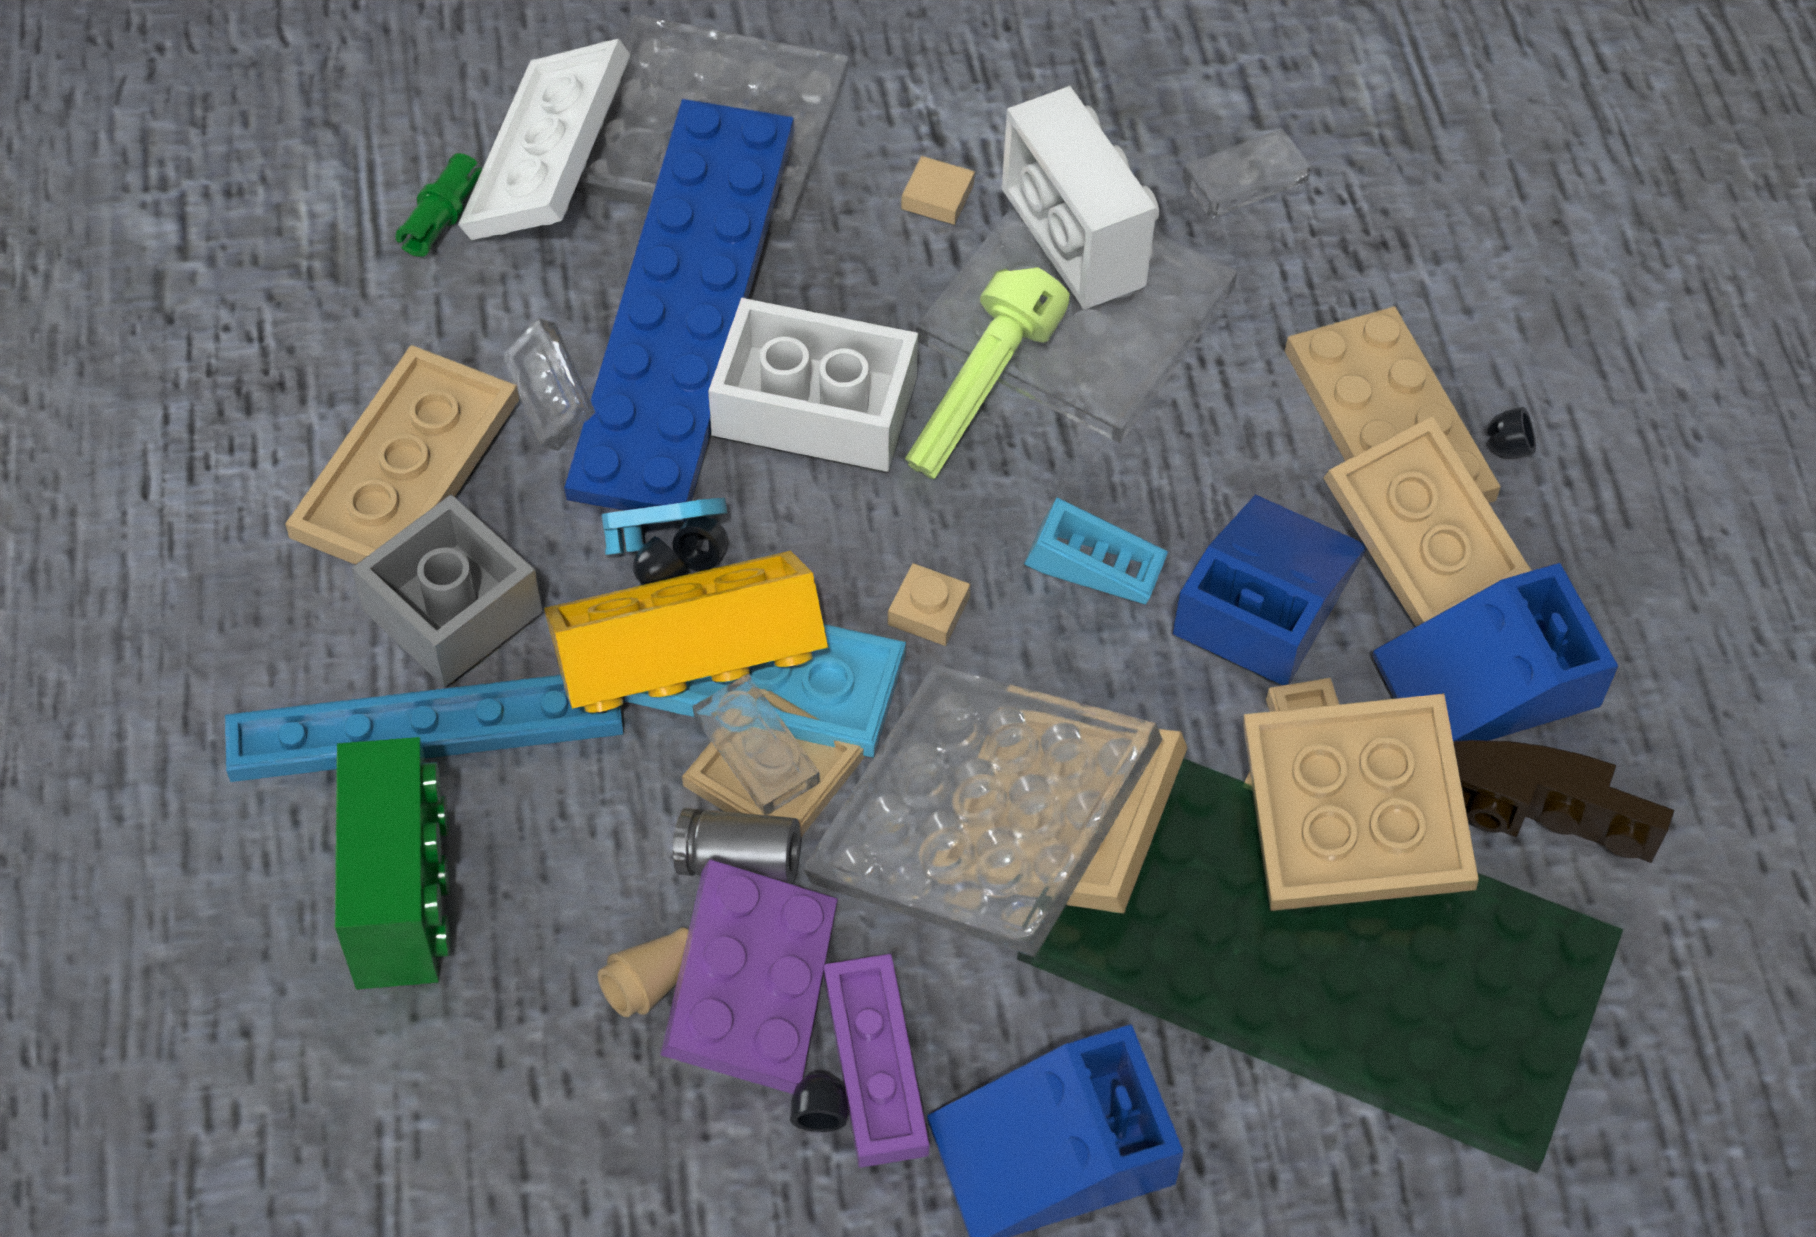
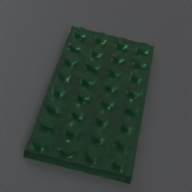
[1017,758,1624,1173]

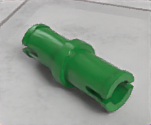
[395,153,482,257]

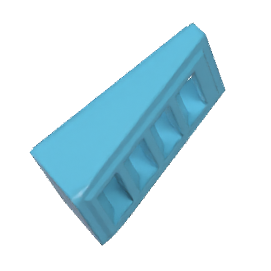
[1024,497,1168,605]

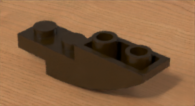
[1453,740,1674,863]

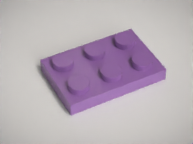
[661,859,837,1094]

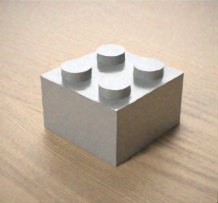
[351,494,542,688]

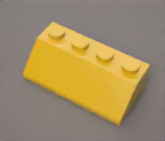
[544,551,828,713]

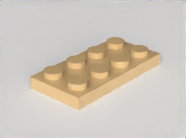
[1285,306,1501,503]
[285,345,519,565]

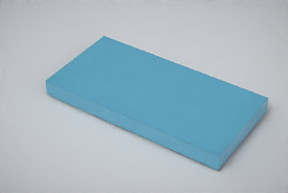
[624,624,906,758]

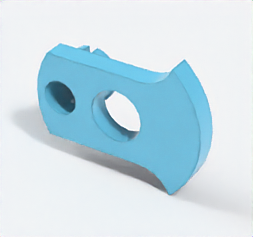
[601,498,727,555]

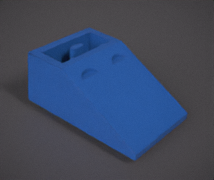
[1173,494,1367,686]
[1372,563,1618,741]
[927,1024,1184,1237]

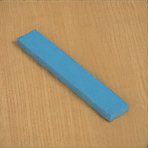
[225,675,623,782]

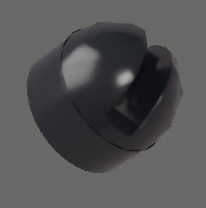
[1487,407,1536,458]
[672,517,728,571]
[633,536,689,585]
[790,1073,848,1132]

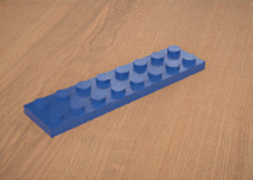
[564,99,795,522]

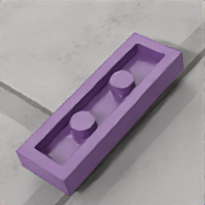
[823,954,929,1168]

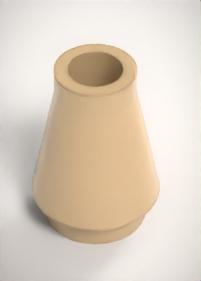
[598,927,689,1017]

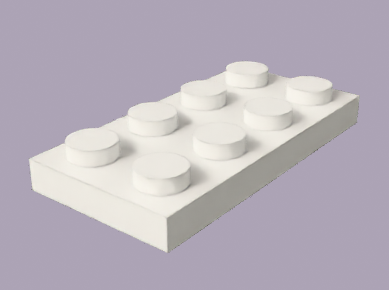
[458,38,631,240]

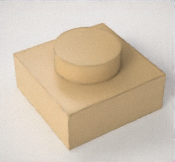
[888,563,971,646]

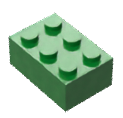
[335,737,450,990]

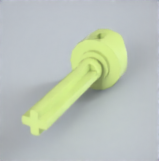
[905,267,1070,479]

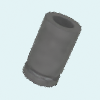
[672,808,800,884]

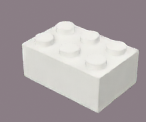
[1002,86,1159,310]
[708,298,918,472]

